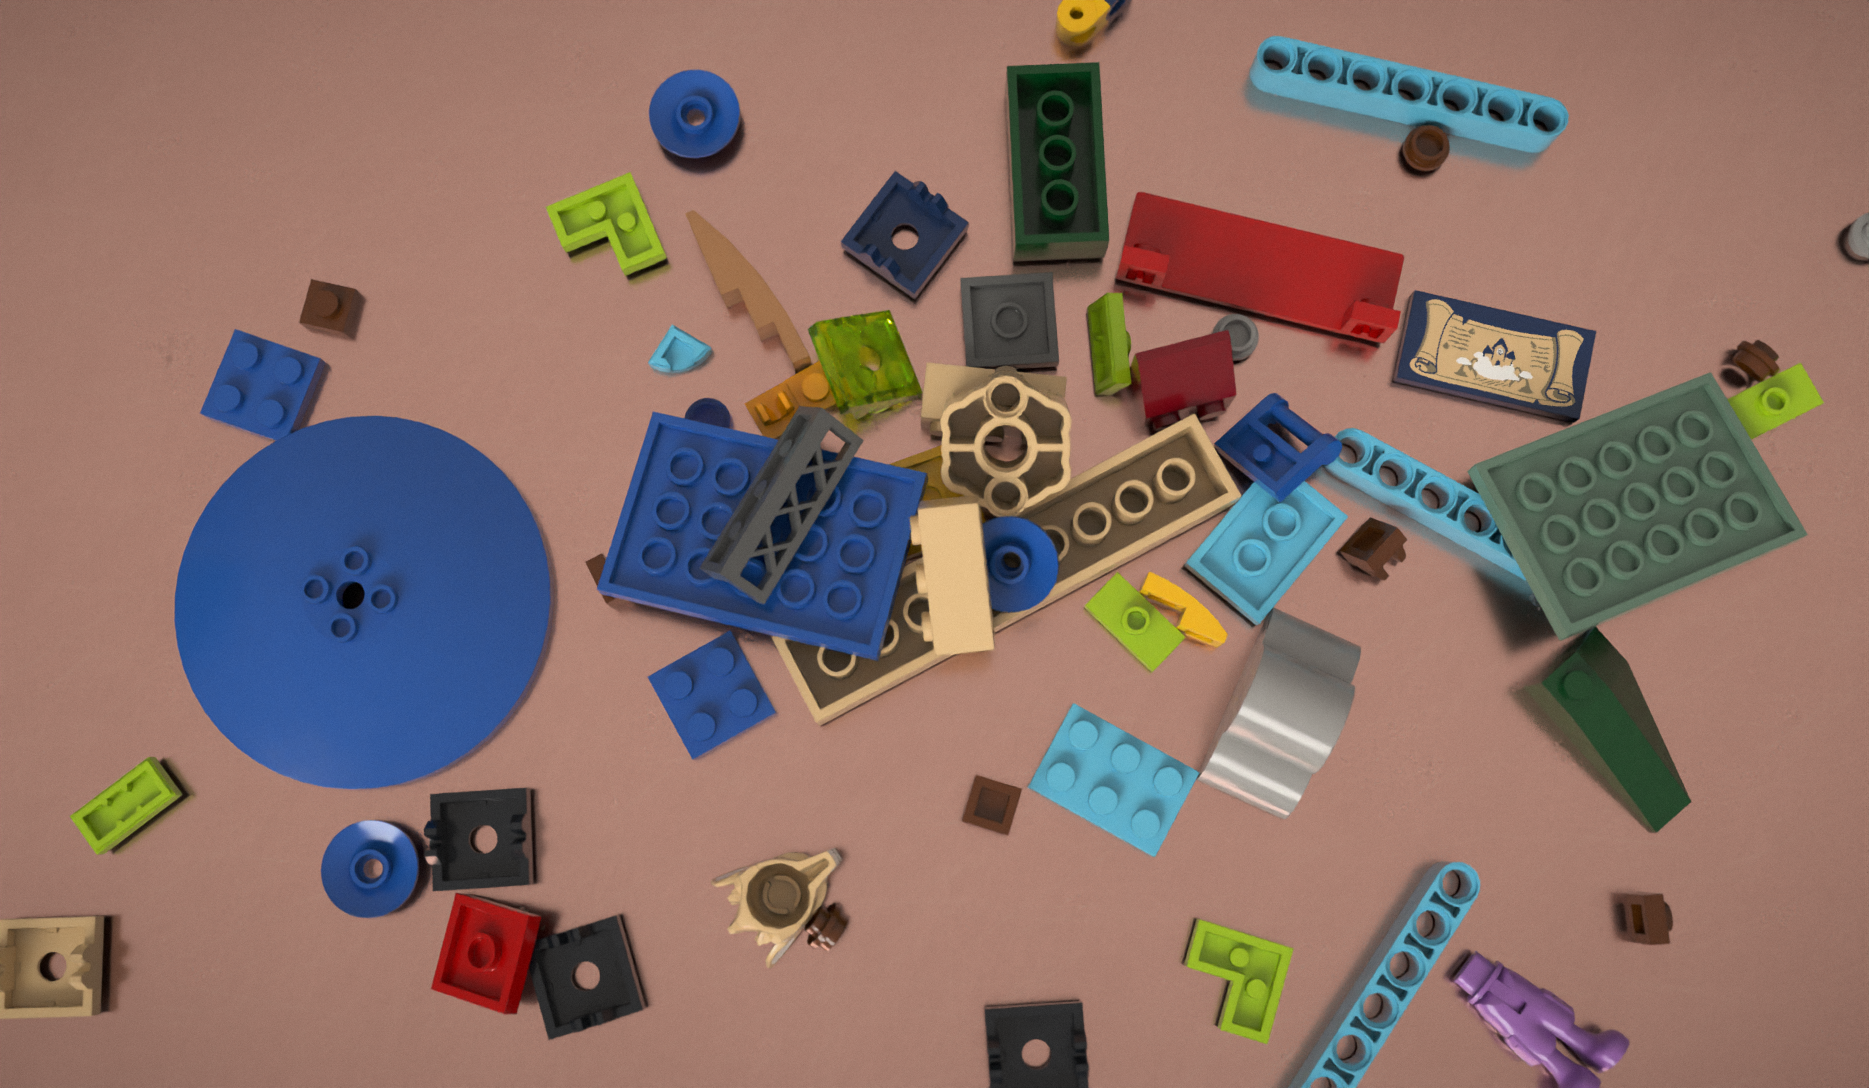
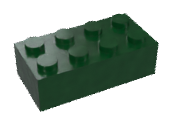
[1005,62,1109,261]

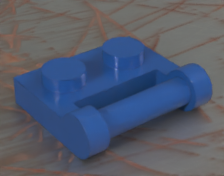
[1214,393,1342,503]

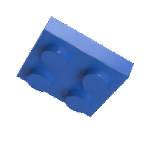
[200,329,326,441]
[648,630,778,760]

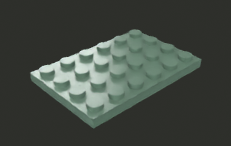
[1467,372,1808,641]

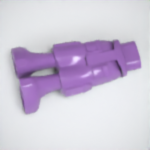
[1453,951,1630,1088]

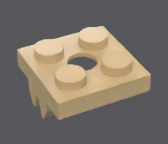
[0,916,104,1019]

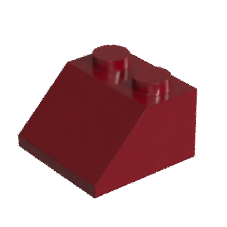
[1129,330,1237,431]

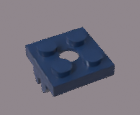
[840,171,969,299]

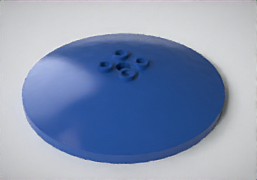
[174,416,554,790]

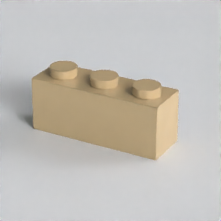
[921,363,1067,445]
[910,495,995,656]

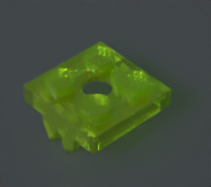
[807,310,923,419]

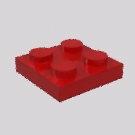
[431,893,542,1014]

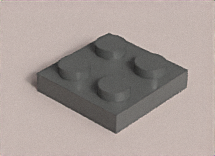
[960,272,1059,370]

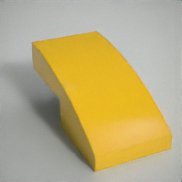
[1139,571,1228,648]

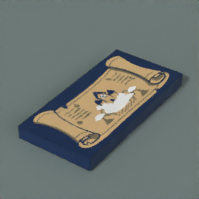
[1393,290,1596,422]

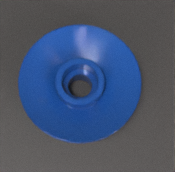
[649,70,740,158]
[982,516,1059,612]
[321,820,419,918]

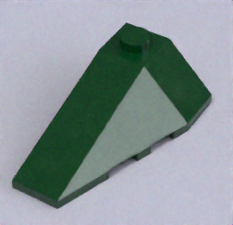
[1523,627,1691,833]

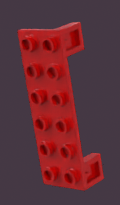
[1115,192,1404,344]

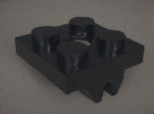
[424,788,534,892]
[529,914,646,1040]
[984,1001,1089,1088]

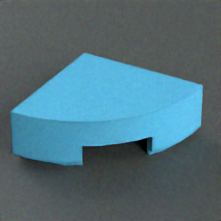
[648,324,713,373]

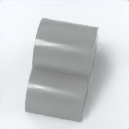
[1196,607,1361,819]

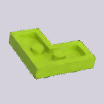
[546,172,667,276]
[1184,918,1294,1044]

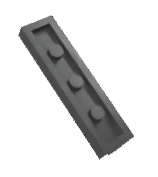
[699,406,864,604]

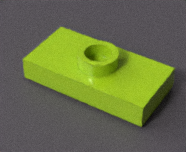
[1087,293,1131,395]
[1727,362,1824,440]
[1084,572,1186,672]
[70,757,182,855]

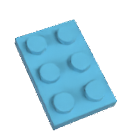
[1184,481,1348,626]
[1027,703,1200,857]

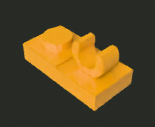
[745,358,849,440]

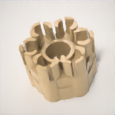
[940,366,1071,517]

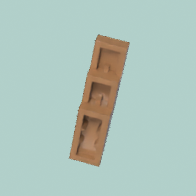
[685,210,812,374]

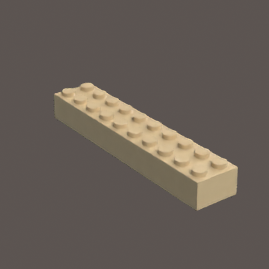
[772,413,1241,726]

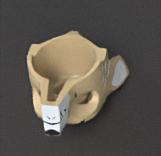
[711,848,844,968]

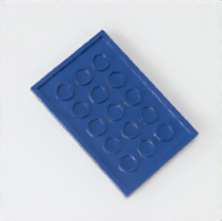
[597,412,928,661]

